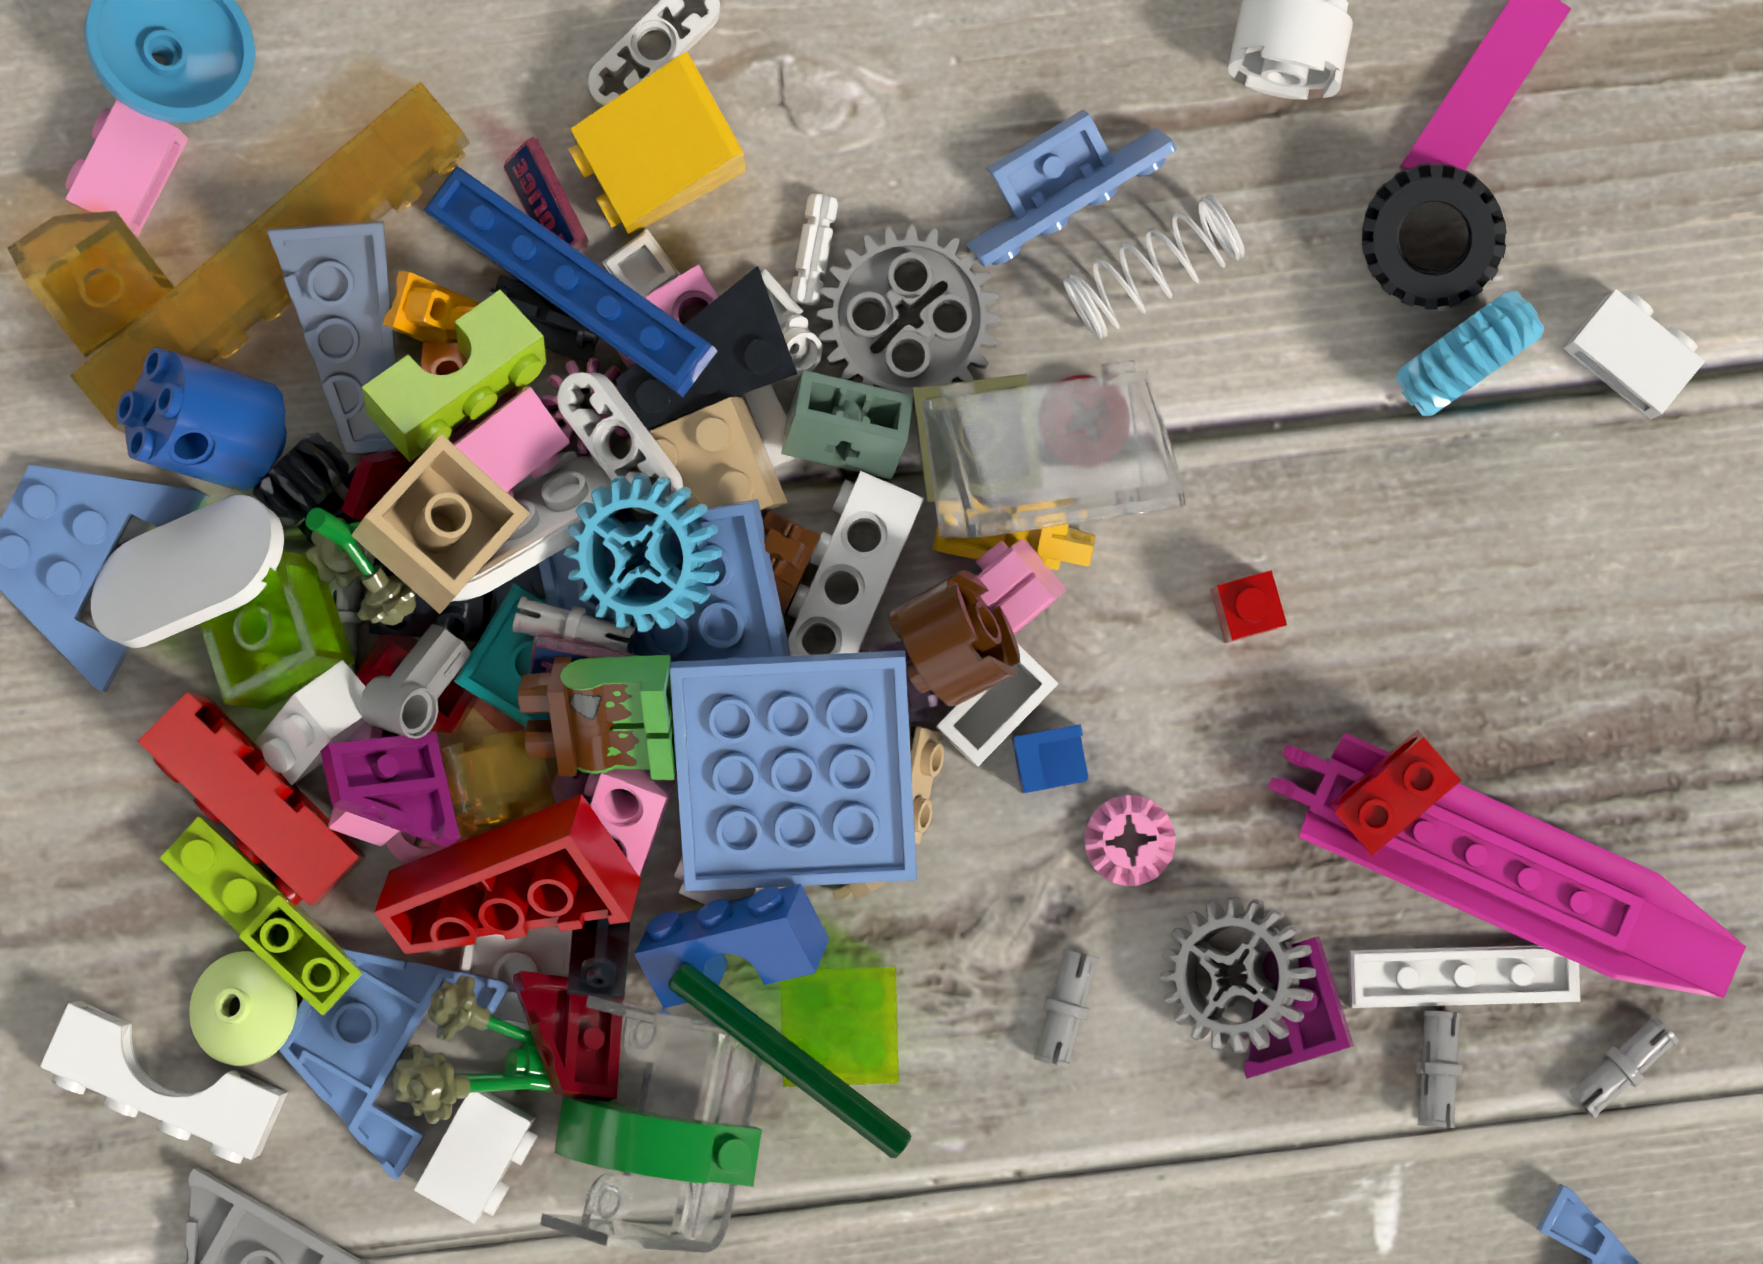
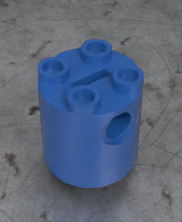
[116,347,287,492]

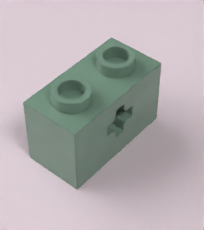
[781,370,914,480]

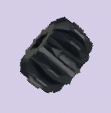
[253,432,349,527]

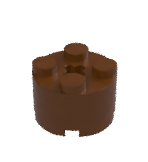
[889,570,1020,706]

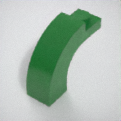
[554,1096,762,1187]

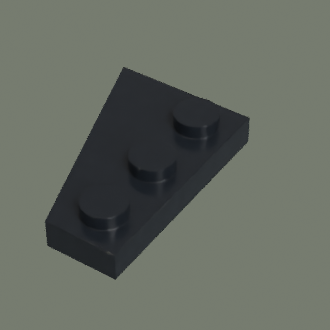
[616,266,797,429]

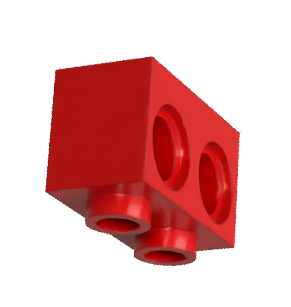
[1330,730,1461,856]

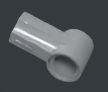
[360,624,471,739]

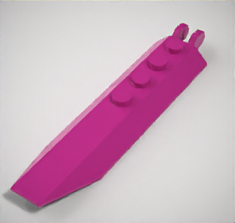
[1267,732,1746,999]

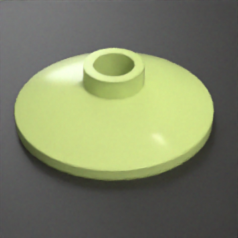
[189,951,297,1066]

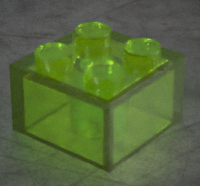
[199,551,355,710]
[780,964,899,1087]

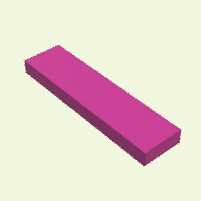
[1399,0,1571,171]

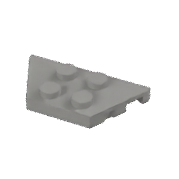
[185,1166,368,1264]

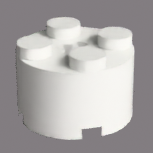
[1228,0,1353,100]

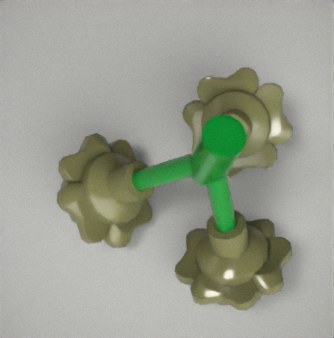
[306,508,416,625]

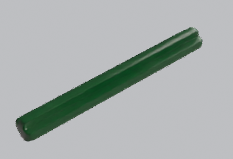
[668,963,912,1159]

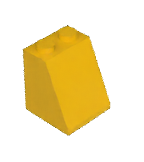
[568,52,747,236]

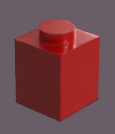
[1210,570,1287,644]

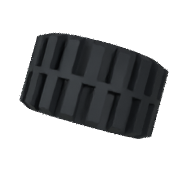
[1362,163,1507,310]

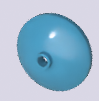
[84,0,255,123]

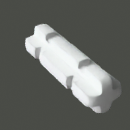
[790,194,838,306]

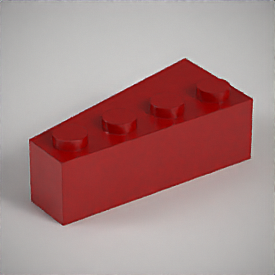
[374,794,641,954]

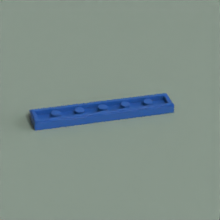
[423,166,717,397]

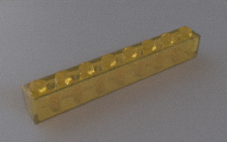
[70,81,470,434]

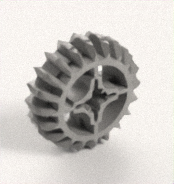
[1160,897,1316,1053]

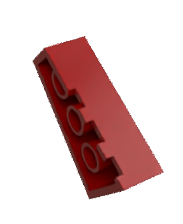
[137,692,366,906]

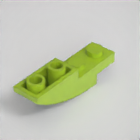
[160,816,364,1016]

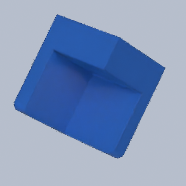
[1011,724,1088,794]

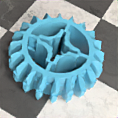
[1396,291,1544,416]
[564,473,723,632]

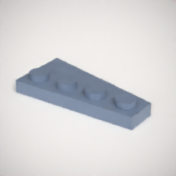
[267,220,397,454]

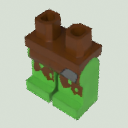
[518,655,676,780]

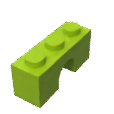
[362,290,546,462]

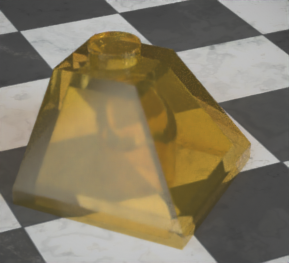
[7,211,179,358]

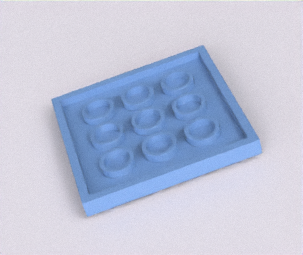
[538,499,791,662]
[669,650,917,891]

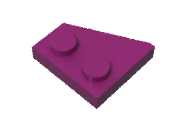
[320,732,460,846]
[1244,936,1354,1079]

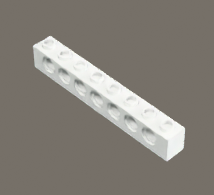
[674,471,924,905]

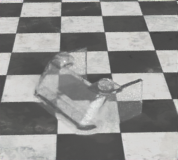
[540,995,763,1253]

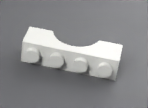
[40,1001,288,1164]

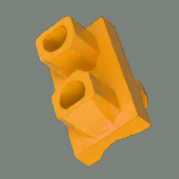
[382,271,480,343]

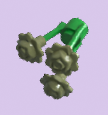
[393,975,553,1124]

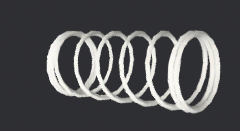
[1064,194,1245,340]

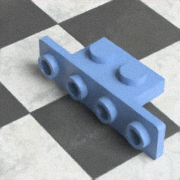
[965,110,1177,267]

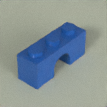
[634,884,829,1008]

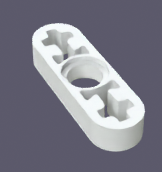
[588,0,721,108]
[557,372,683,514]

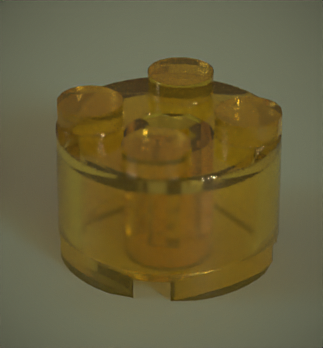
[440,731,555,837]

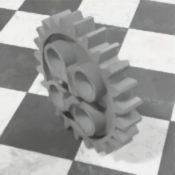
[817,224,1001,396]

